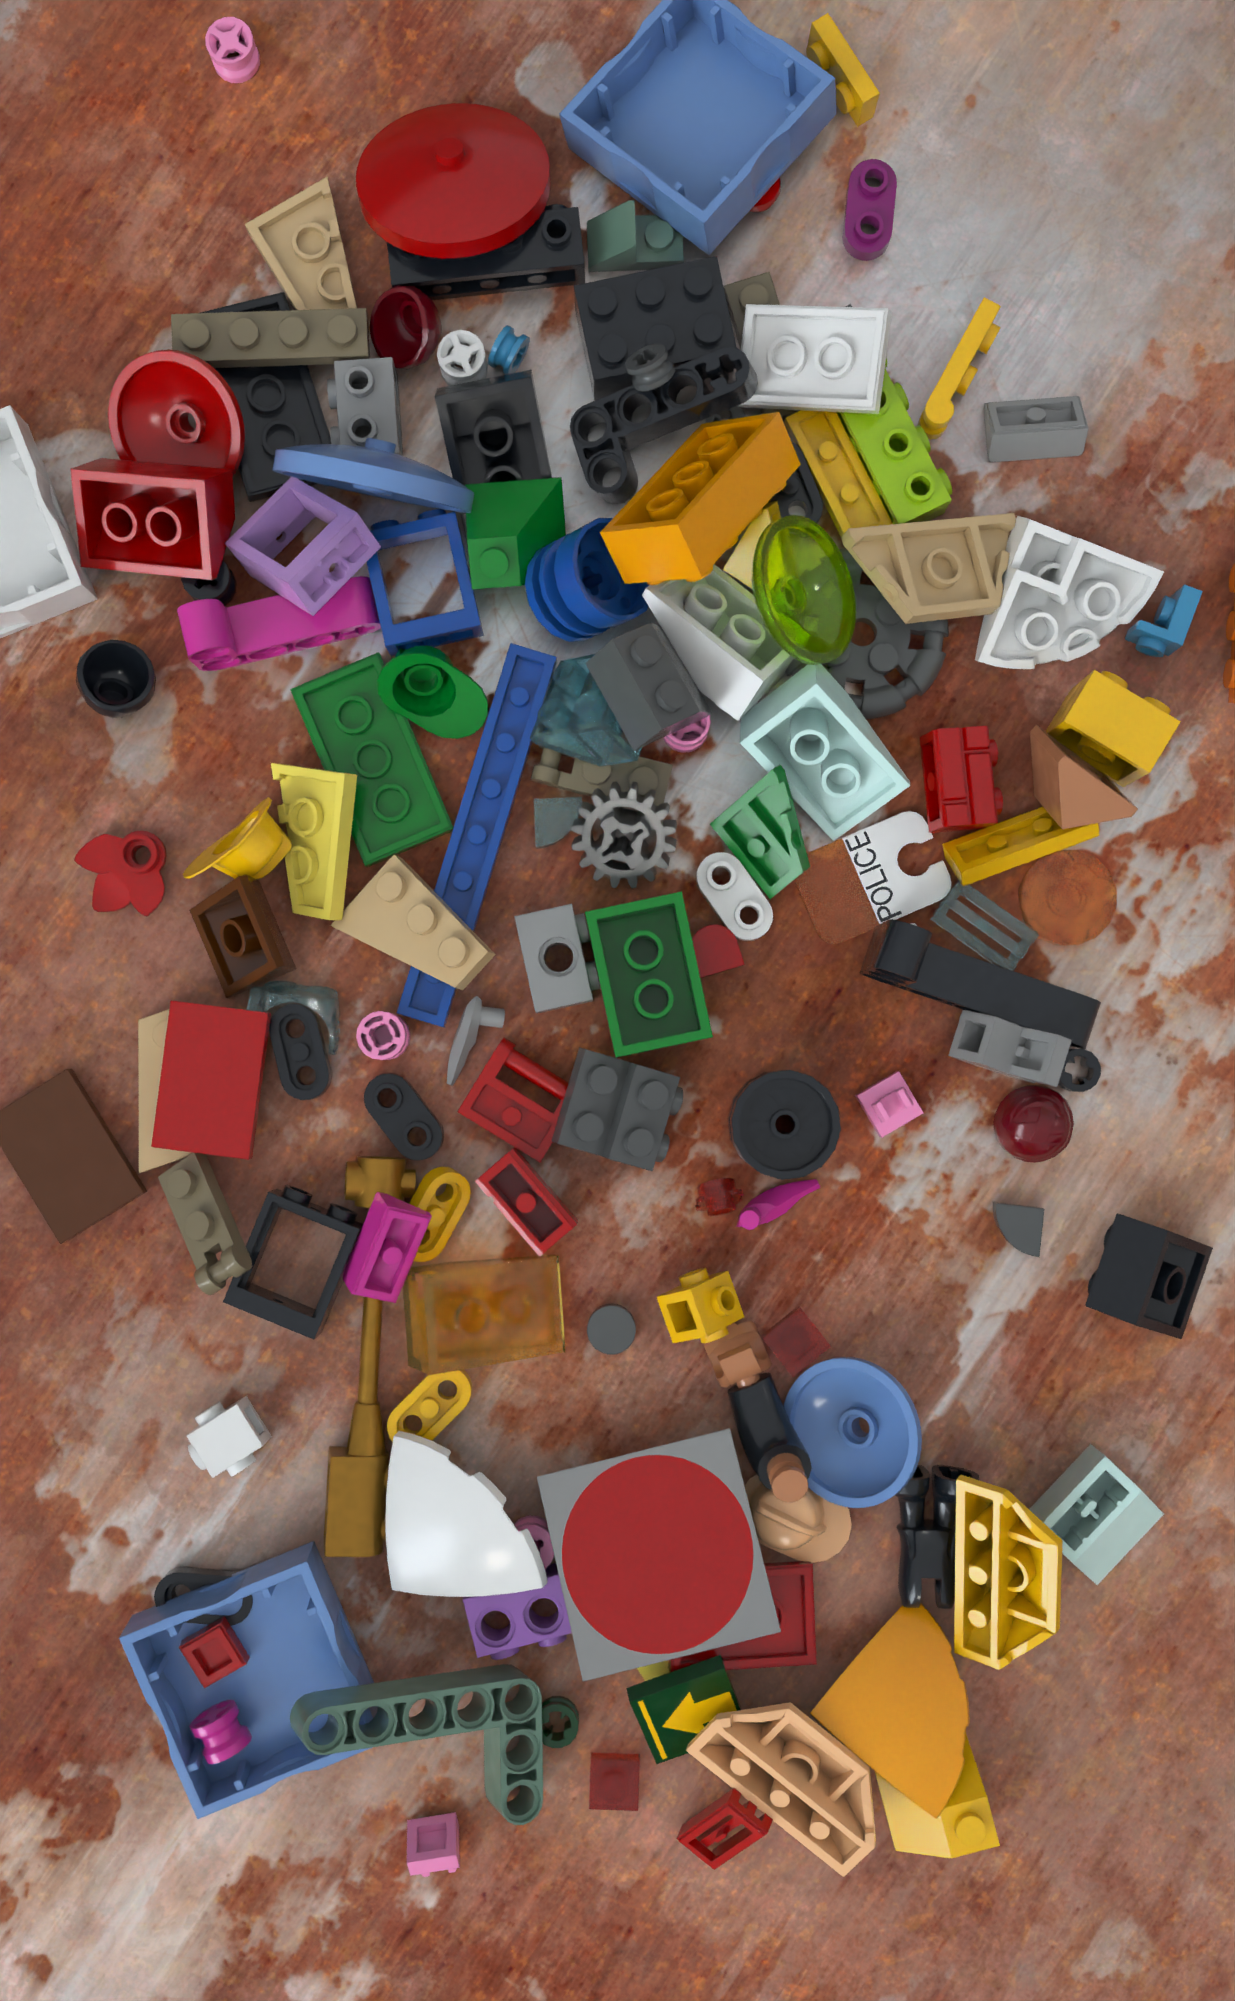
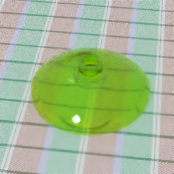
[751,515,856,665]

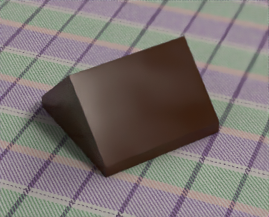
[189,874,296,998]

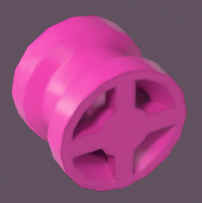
[189,1700,252,1764]

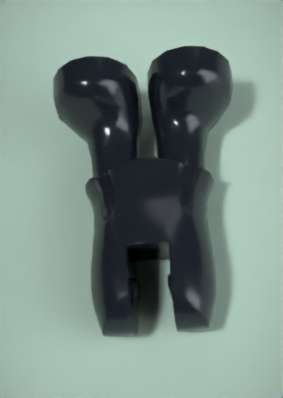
[895,1465,979,1609]

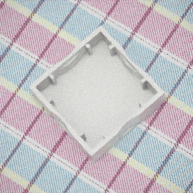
[0,405,98,638]

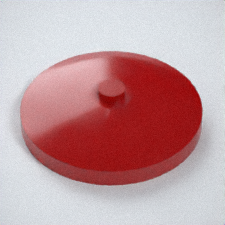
[356,103,551,259]

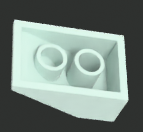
[740,658,910,841]

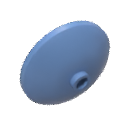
[783,1357,922,1508]

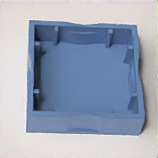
[559,0,837,255]
[119,1541,378,1819]

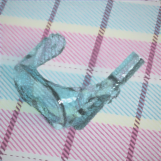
[247,981,340,1055]

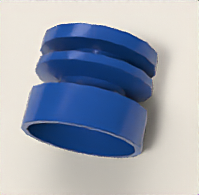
[525,518,649,642]

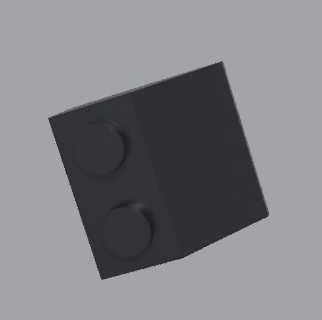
[1085,1213,1213,1339]

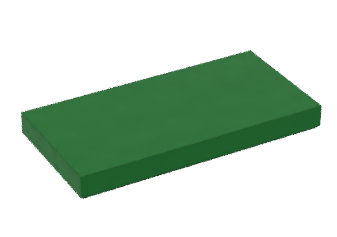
[290,652,454,868]

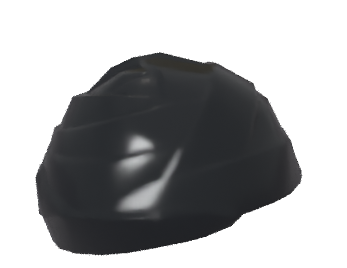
[76,640,156,718]

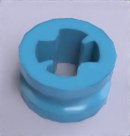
[488,325,530,375]

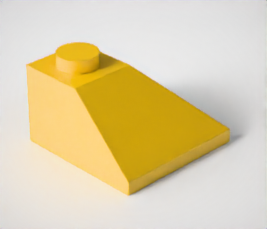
[875,1733,1000,1859]

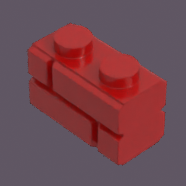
[919,726,1003,833]
[475,1147,578,1257]

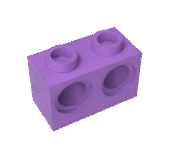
[463,1563,572,1660]

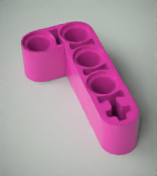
[177,576,381,671]

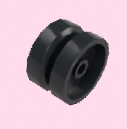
[727,1070,841,1180]

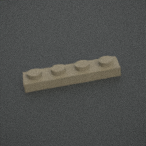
[171,308,370,368]

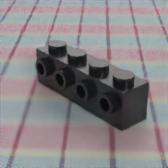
[387,204,585,300]

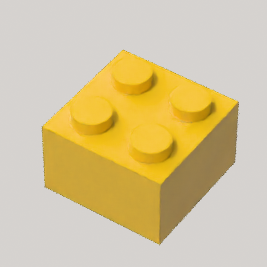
[1046,670,1181,787]

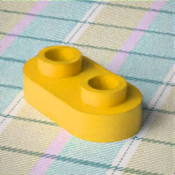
[409,1167,471,1262]
[387,1364,472,1442]

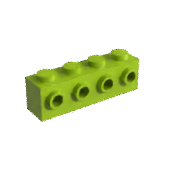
[837,358,952,524]

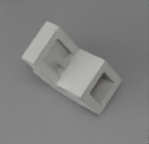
[948,1010,1072,1087]

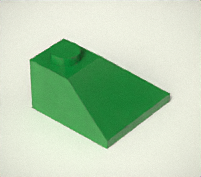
[465,477,566,589]

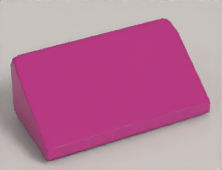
[343,1192,432,1303]

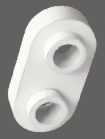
[696,852,773,941]

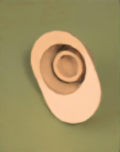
[745,1474,852,1563]

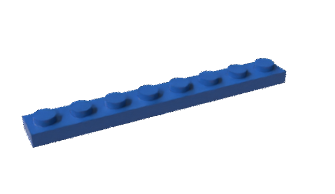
[397,643,557,1028]

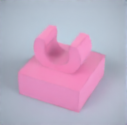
[855,1071,923,1138]
[407,1812,460,1877]

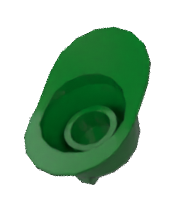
[377,645,488,739]

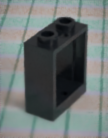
[223,1185,363,1340]

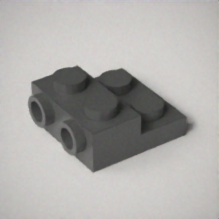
[552,1047,683,1171]

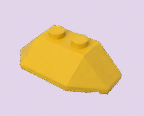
[954,1475,1063,1670]

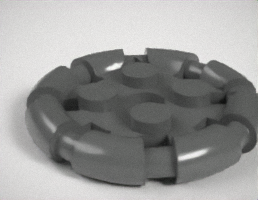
[778,548,949,719]

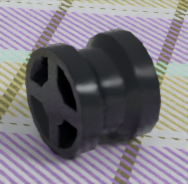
[181,560,237,606]

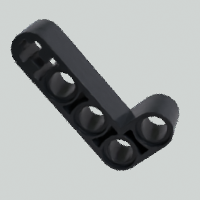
[570,346,758,504]

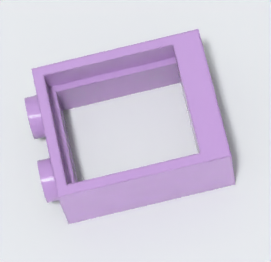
[225,477,381,616]

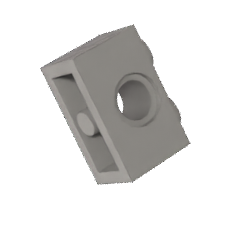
[514,904,601,1014]

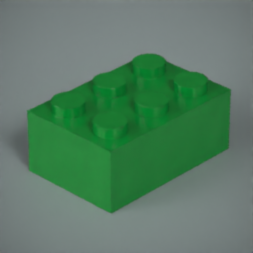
[585,891,713,1058]

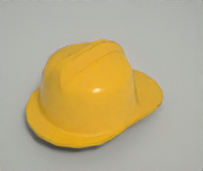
[183,797,292,879]

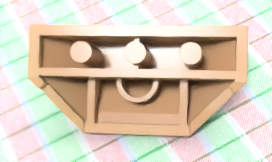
[686,1702,876,1877]

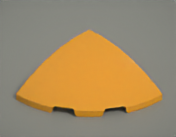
[810,1602,970,1819]

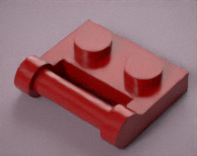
[457,1037,569,1163]

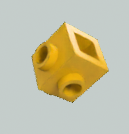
[657,1268,744,1343]

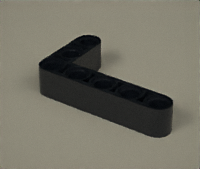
[860,919,1101,1049]

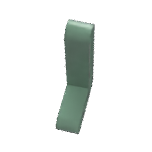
[290,1664,543,1825]

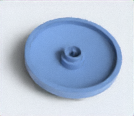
[272,438,474,513]

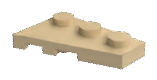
[245,177,357,310]
[330,855,496,990]

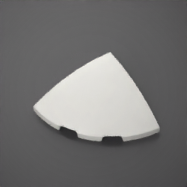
[975,516,1164,669]
[385,1431,548,1597]

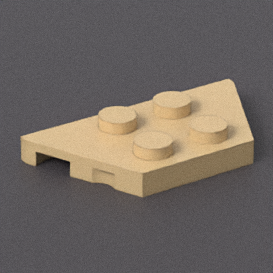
[841,513,1016,624]

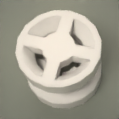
[437,330,488,386]

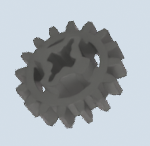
[571,781,677,888]

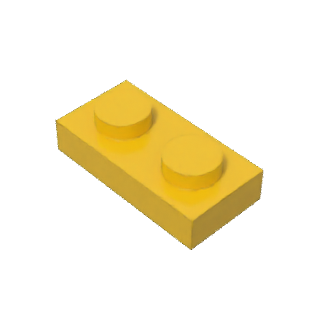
[806,13,880,127]

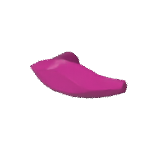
[736,1179,821,1230]

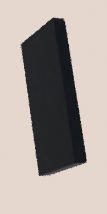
[200,292,331,502]

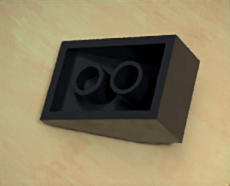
[435,370,552,541]

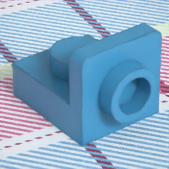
[1125,584,1203,657]

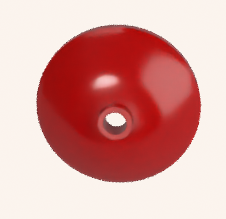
[108,349,245,476]

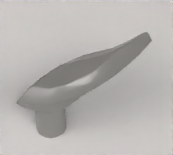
[447,996,505,1086]

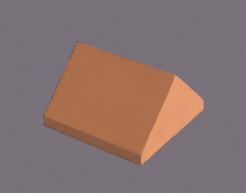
[1030,725,1138,829]

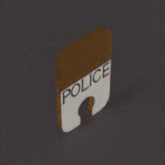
[794,811,952,944]

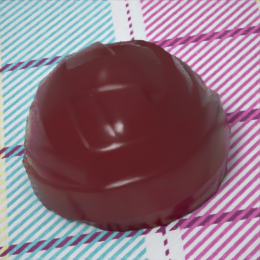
[370,285,442,370]
[993,1085,1074,1163]

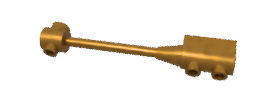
[323,1156,416,1557]

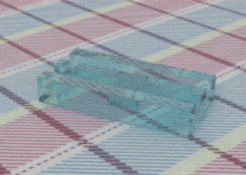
[930,880,1039,971]

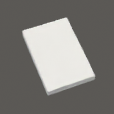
[738,304,892,414]

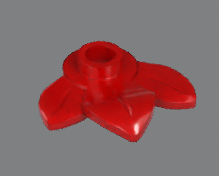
[74,831,166,917]

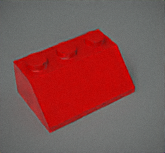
[70,458,235,580]

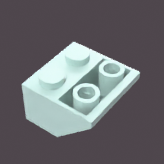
[1029,1444,1164,1585]

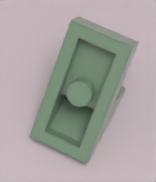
[587,200,684,272]

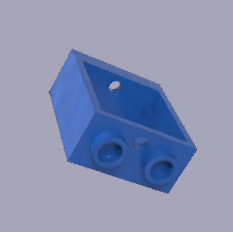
[367,509,484,657]

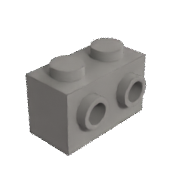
[327,357,403,456]

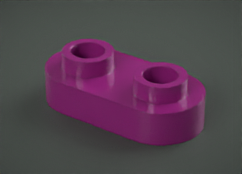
[842,159,897,261]

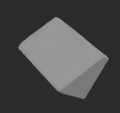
[983,396,1088,462]

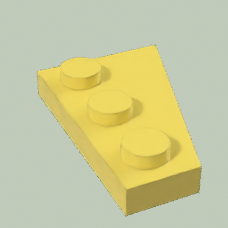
[271,763,357,920]

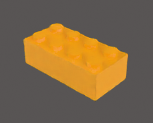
[600,412,801,585]

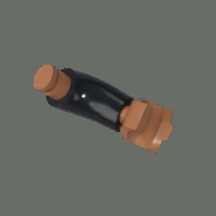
[704,1321,812,1503]

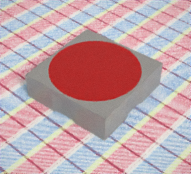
[537,1428,781,1682]

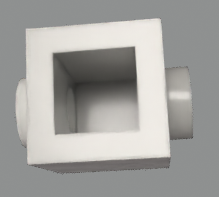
[186,1396,272,1478]

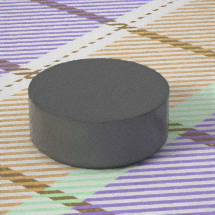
[587,1304,636,1355]

